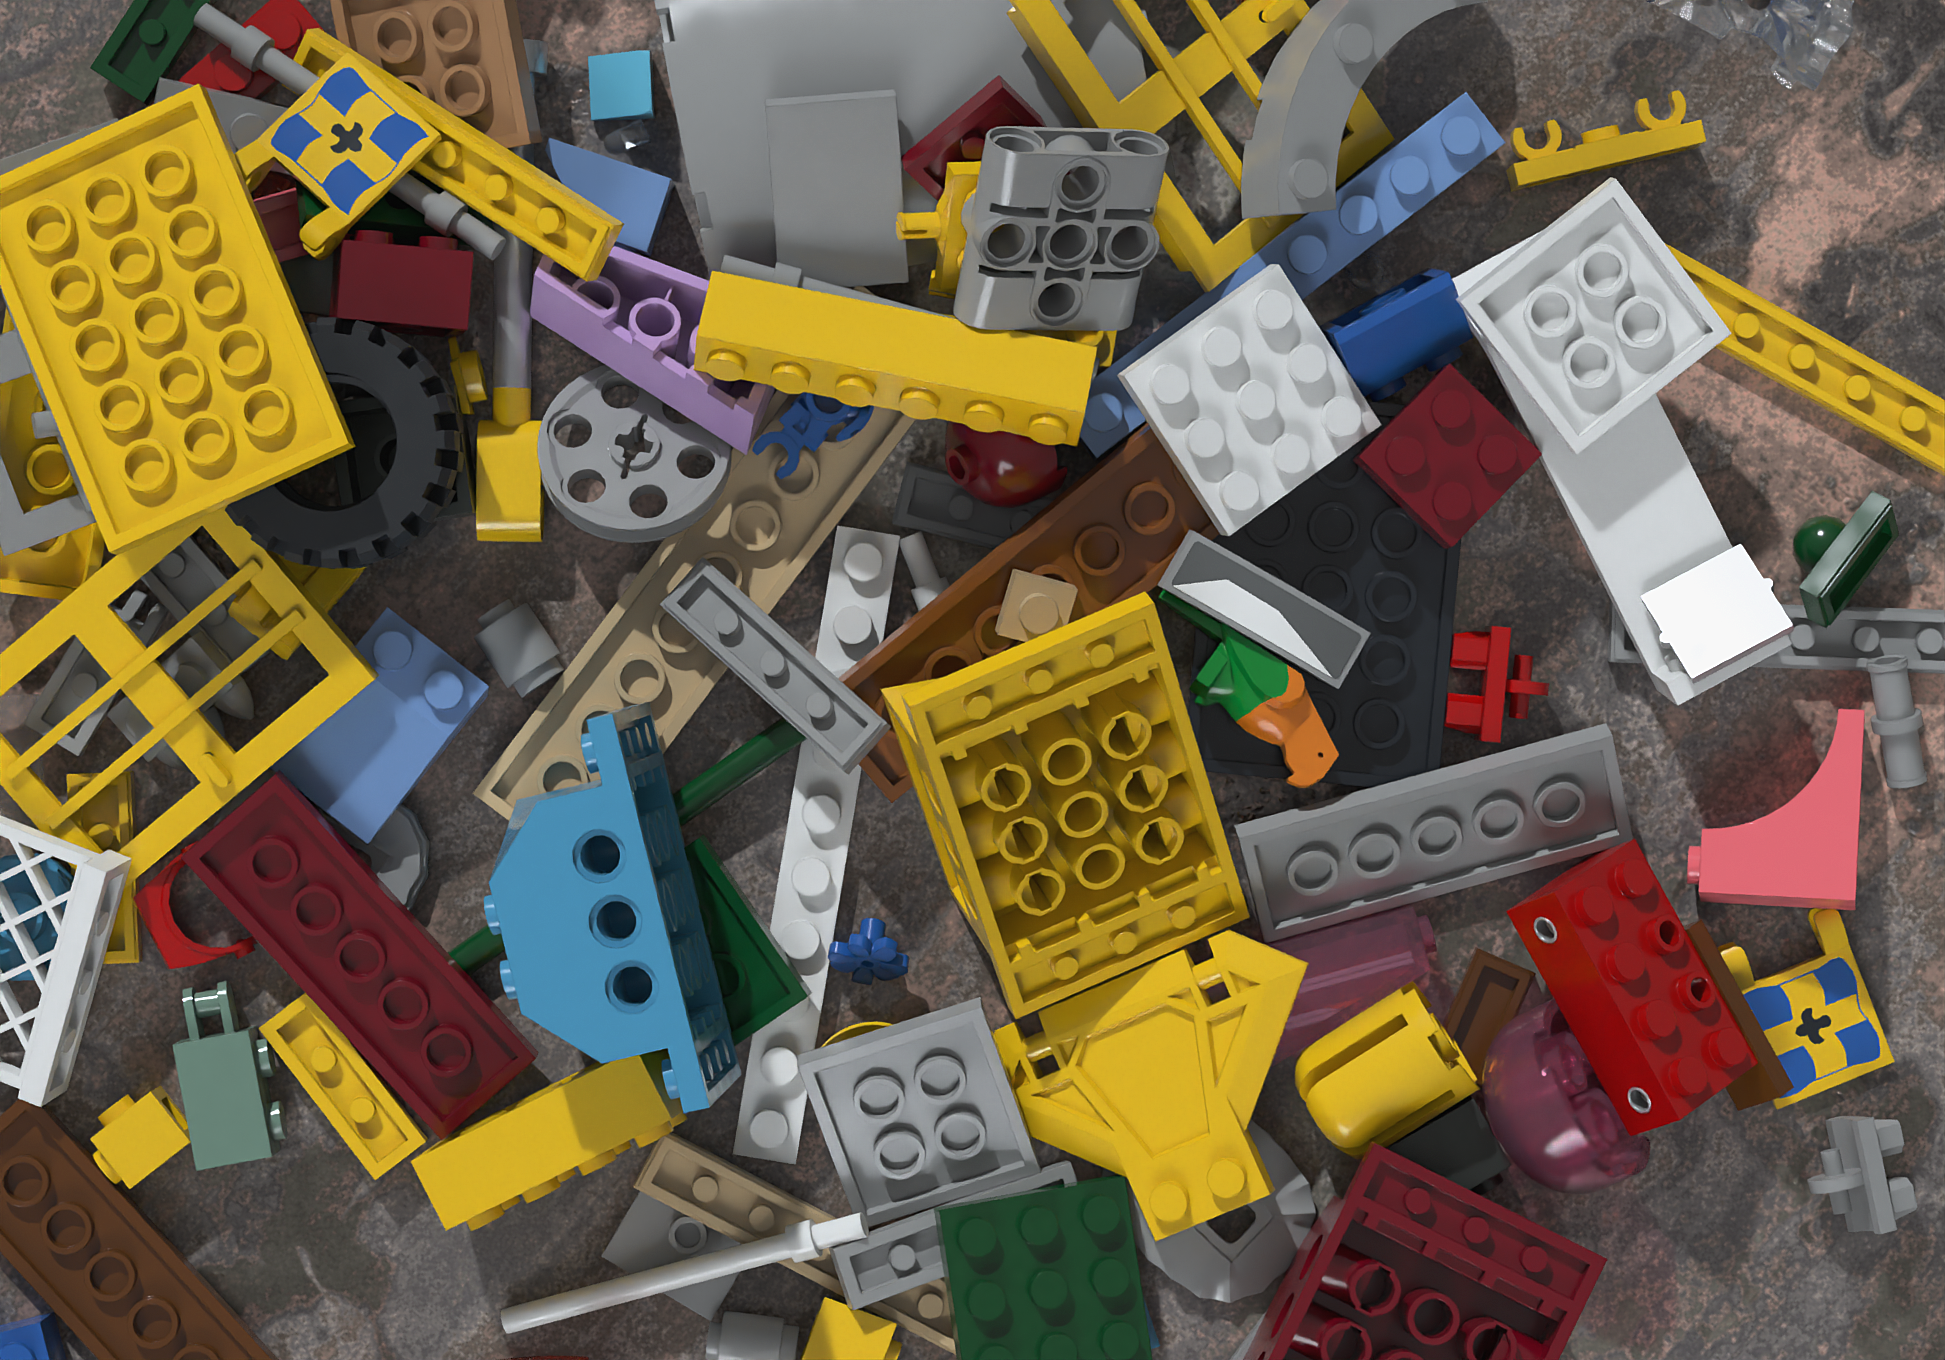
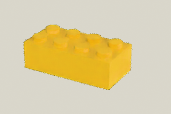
[411,1048,688,1231]

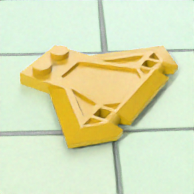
[994,930,1309,1242]

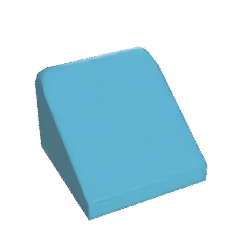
[588,50,655,121]

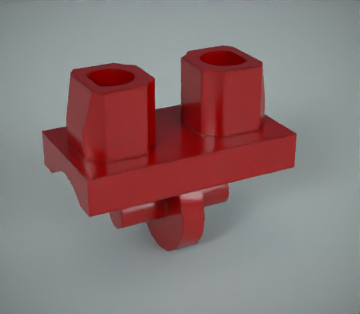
[1444,626,1550,743]

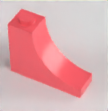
[1687,709,1865,910]

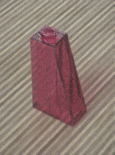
[1193,904,1437,1068]

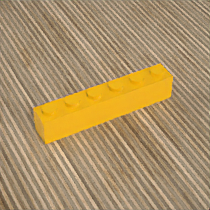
[693,271,1097,446]

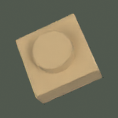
[995,569,1078,642]

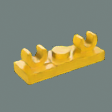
[1506,90,1706,192]

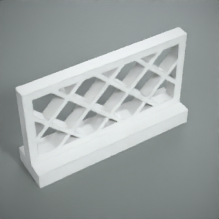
[0,815,132,1107]

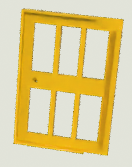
[1006,0,1395,292]
[0,505,379,888]

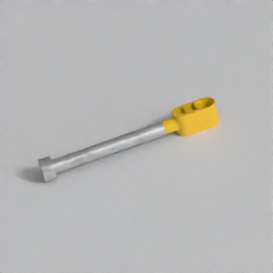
[476,39,548,542]

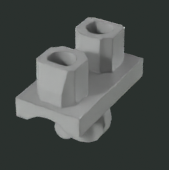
[1807,1116,1917,1234]

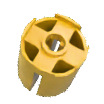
[1295,981,1480,1159]

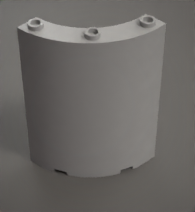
[654,0,1177,276]

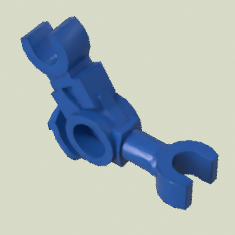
[752,392,874,479]

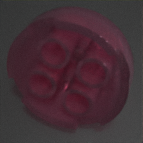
[1482,998,1650,1195]

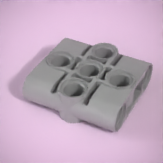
[953,126,1169,331]

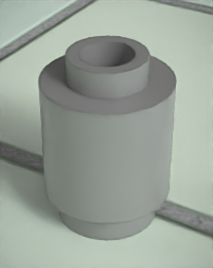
[474,599,564,698]
[705,1311,800,1360]

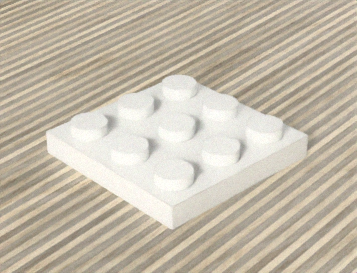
[1456,177,1732,455]
[1117,264,1381,536]

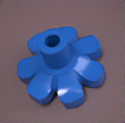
[828,918,910,985]

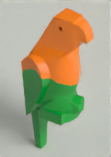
[1158,590,1339,788]

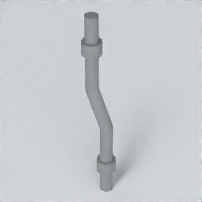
[193,3,506,260]

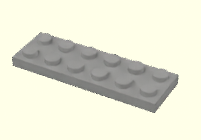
[1234,723,1633,943]

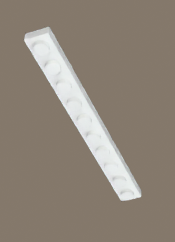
[733,525,900,1165]

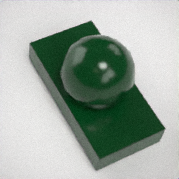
[1792,491,1899,628]

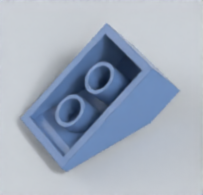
[269,607,489,845]

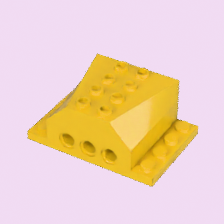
[880,592,1250,1019]

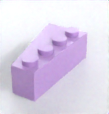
[530,246,776,455]

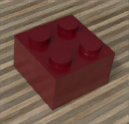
[329,230,474,338]
[1352,364,1542,548]

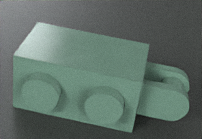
[172,981,288,1171]

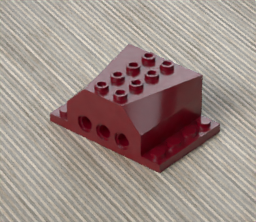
[1243,1141,1607,1360]

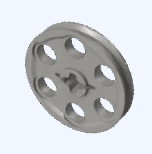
[537,365,732,543]

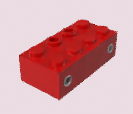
[1506,838,1758,1136]

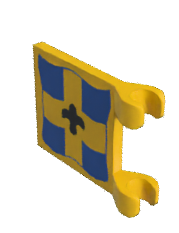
[234,51,442,261]
[1717,908,1895,1110]

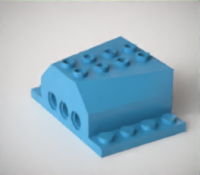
[484,702,742,1113]

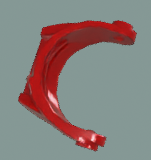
[132,841,257,969]

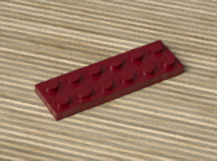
[181,769,539,1140]

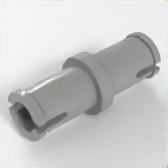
[1866,654,1928,789]

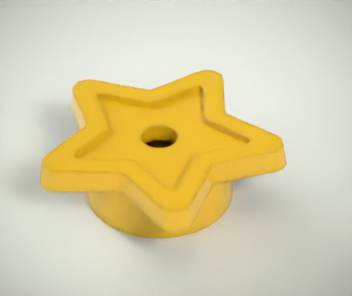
[448,336,488,415]

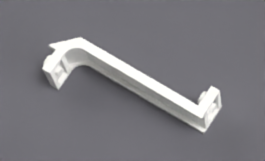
[1452,230,1792,705]

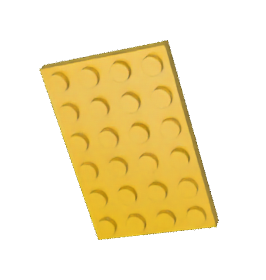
[0,84,356,555]

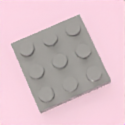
[797,997,1041,1227]

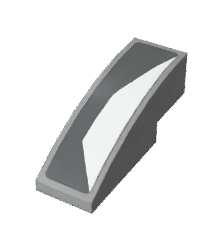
[1158,529,1371,689]

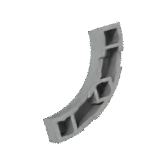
[1241,0,1488,219]

